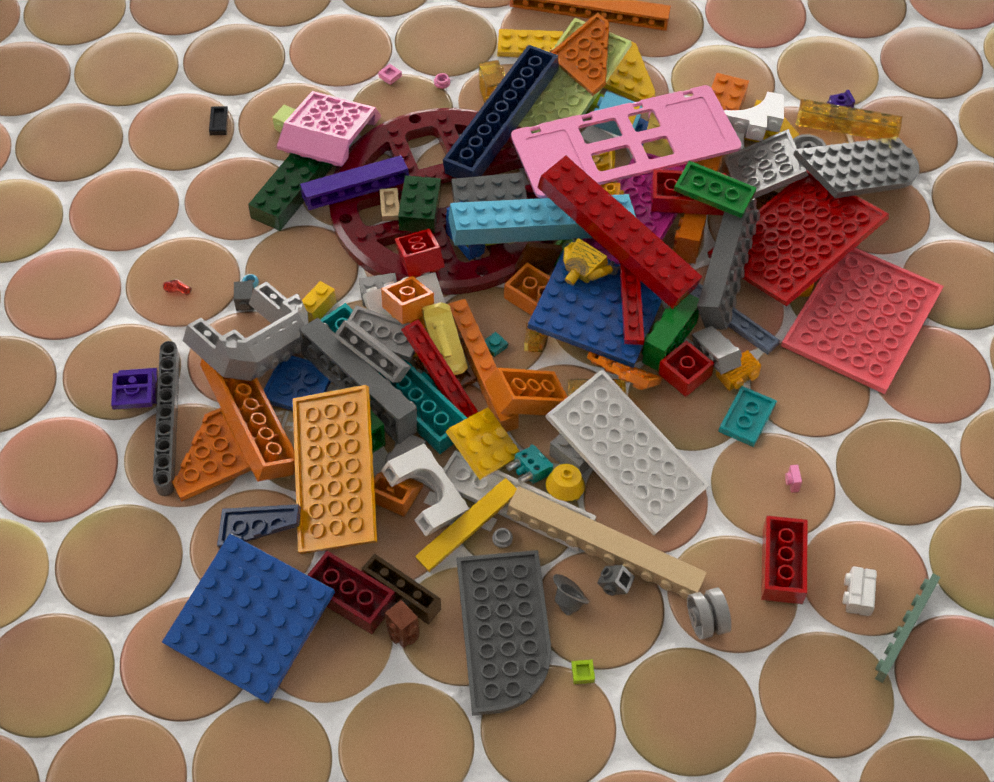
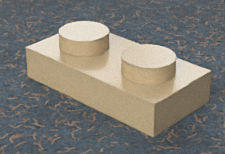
[380,188,399,221]

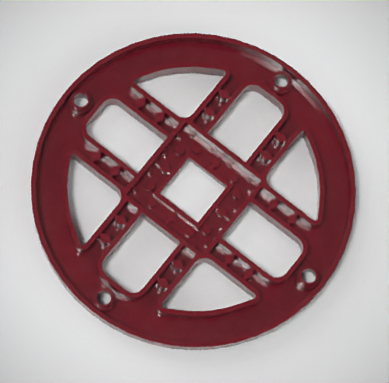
[329,108,555,295]

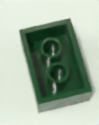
[398,175,441,233]

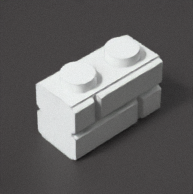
[843,566,877,616]

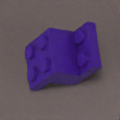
[111,368,158,410]

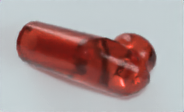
[163,279,192,295]

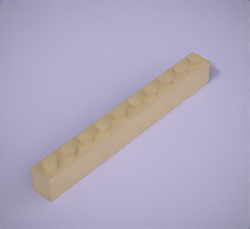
[506,486,707,600]

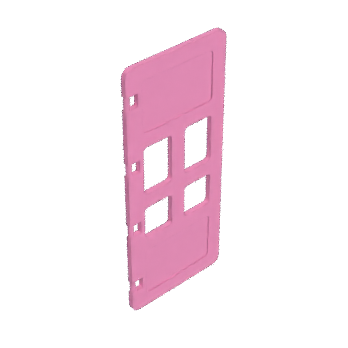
[511,85,741,198]

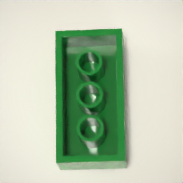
[641,294,700,372]

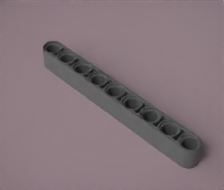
[153,341,180,496]

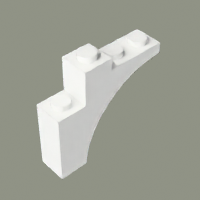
[724,92,784,141]

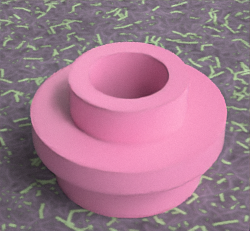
[434,73,450,89]

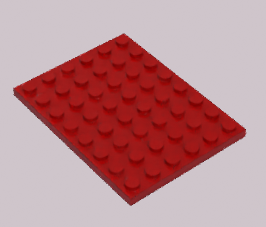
[707,170,889,306]

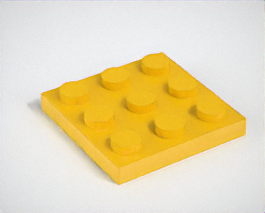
[446,407,520,480]

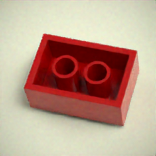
[394,229,445,278]

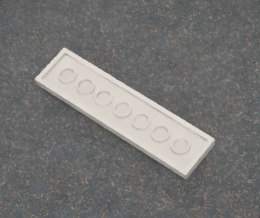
[443,451,596,551]

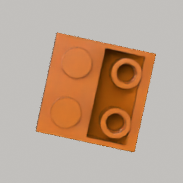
[374,472,423,517]

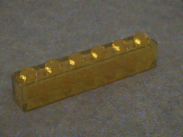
[795,99,903,139]

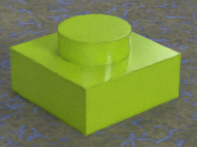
[571,659,595,684]

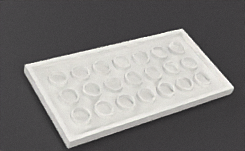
[545,369,710,536]

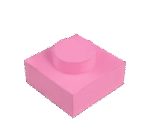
[378,64,402,85]
[785,465,802,492]

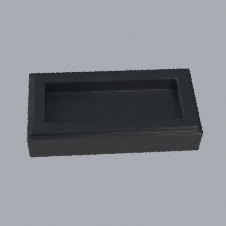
[209,106,229,135]

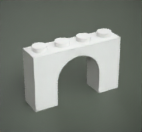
[363,272,445,317]
[381,444,469,536]

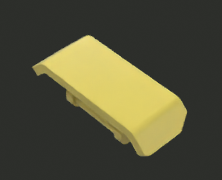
[422,302,468,375]

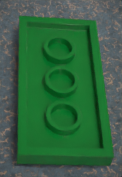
[674,161,757,218]

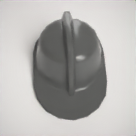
[553,574,589,616]

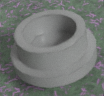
[492,528,513,548]

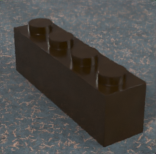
[361,554,441,625]

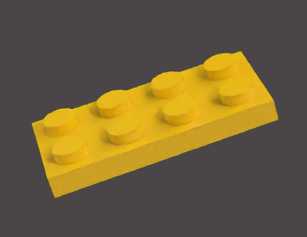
[497,29,563,57]

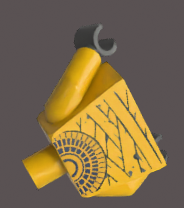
[563,238,620,286]

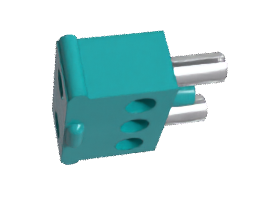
[506,444,553,484]

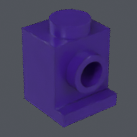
[827,90,855,117]

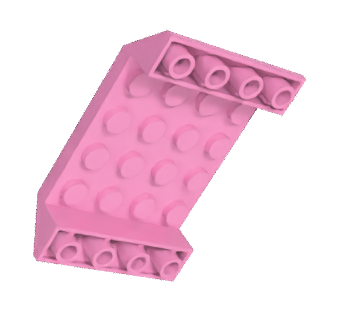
[277,91,381,167]

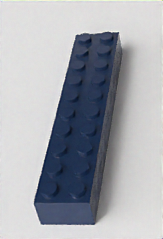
[443,45,559,178]

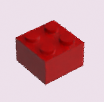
[658,340,714,397]

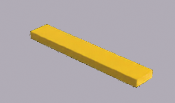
[415,478,517,572]

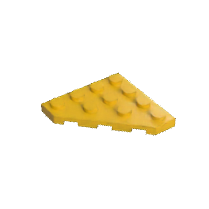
[603,41,655,102]

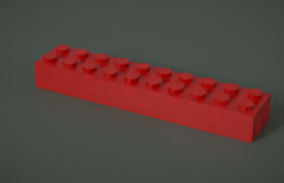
[537,155,703,309]

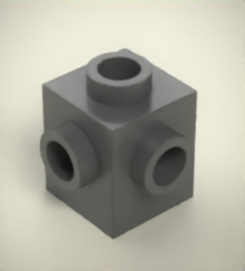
[597,565,635,596]

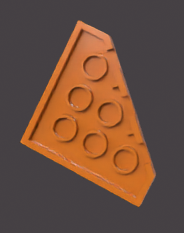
[551,12,609,96]
[587,351,663,390]
[172,408,252,502]

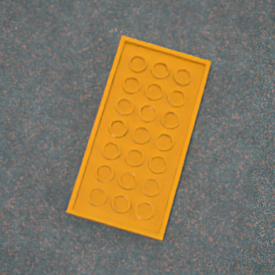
[293,385,377,554]

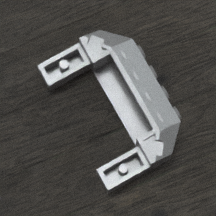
[183,281,308,381]

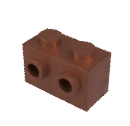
[385,600,419,648]

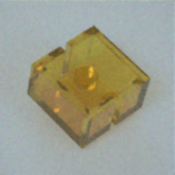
[479,60,505,103]

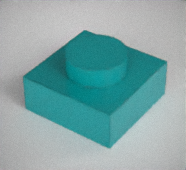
[484,332,508,357]

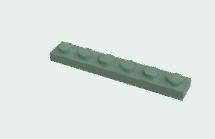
[875,573,940,683]

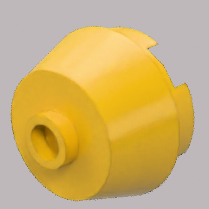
[546,464,585,502]

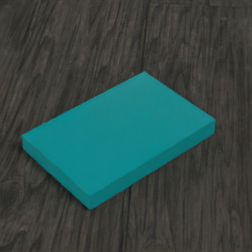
[718,386,777,447]

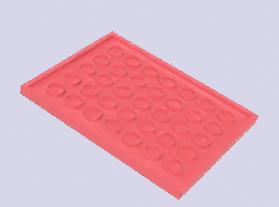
[781,248,944,394]

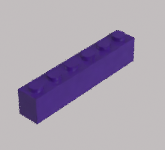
[300,155,409,211]

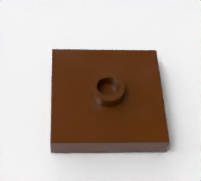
[515,242,563,274]

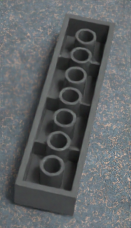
[697,197,760,330]
[299,318,417,445]

